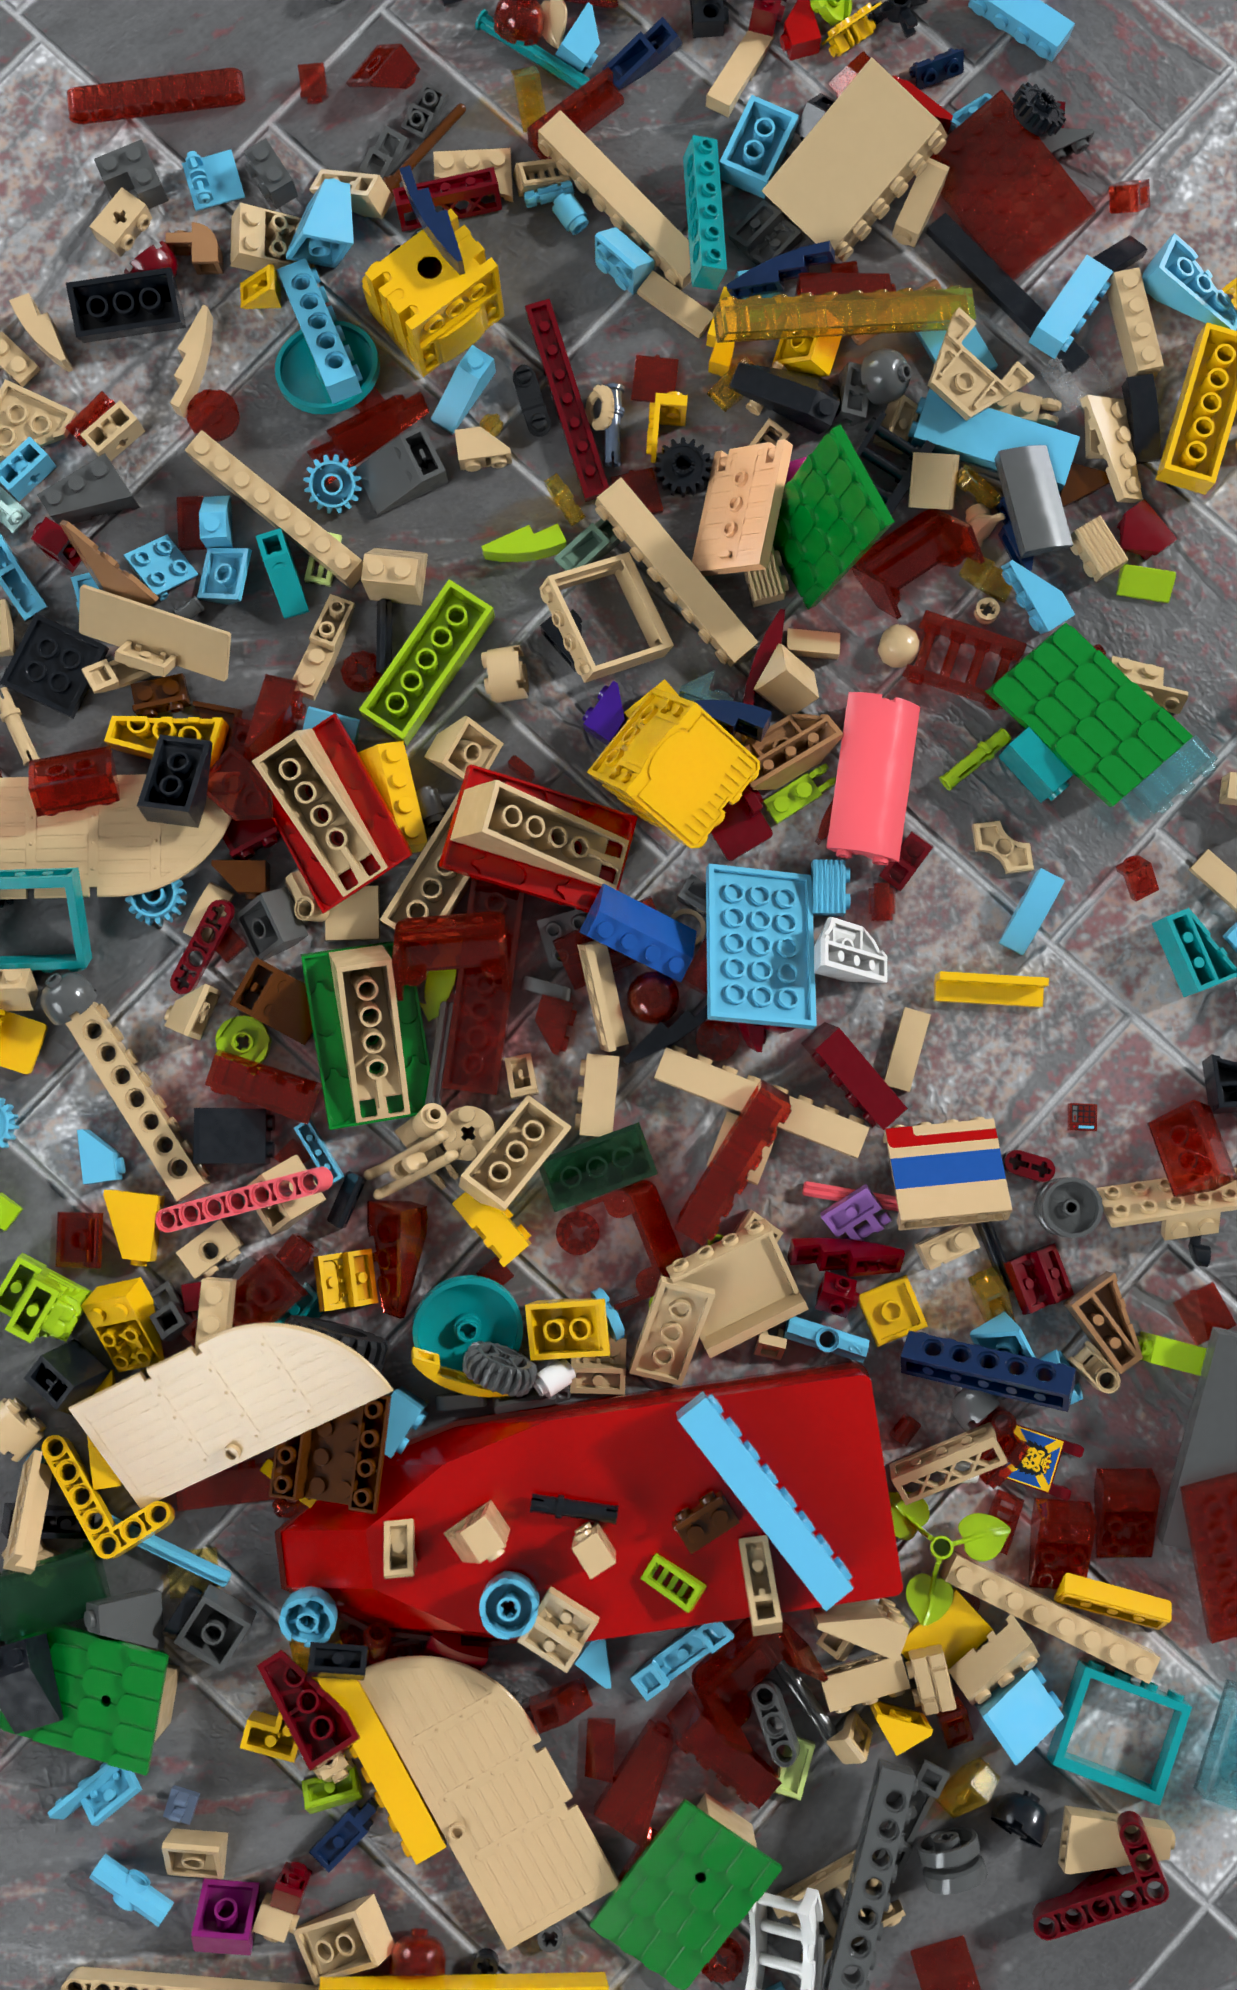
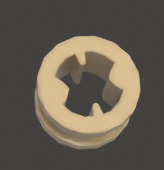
[974,598,1000,624]

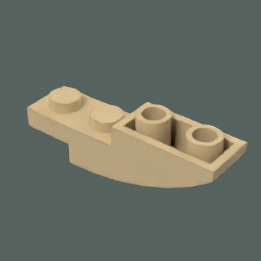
[289,594,355,701]

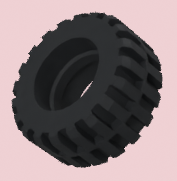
[285,1315,389,1374]

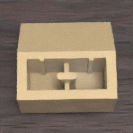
[247,1155,326,1235]

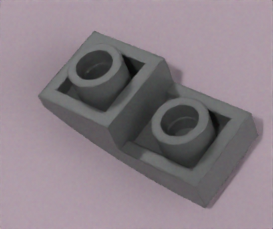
[401,81,449,140]

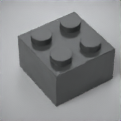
[174,1583,257,1672]

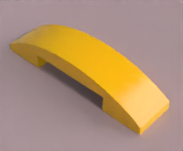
[411,1347,509,1397]

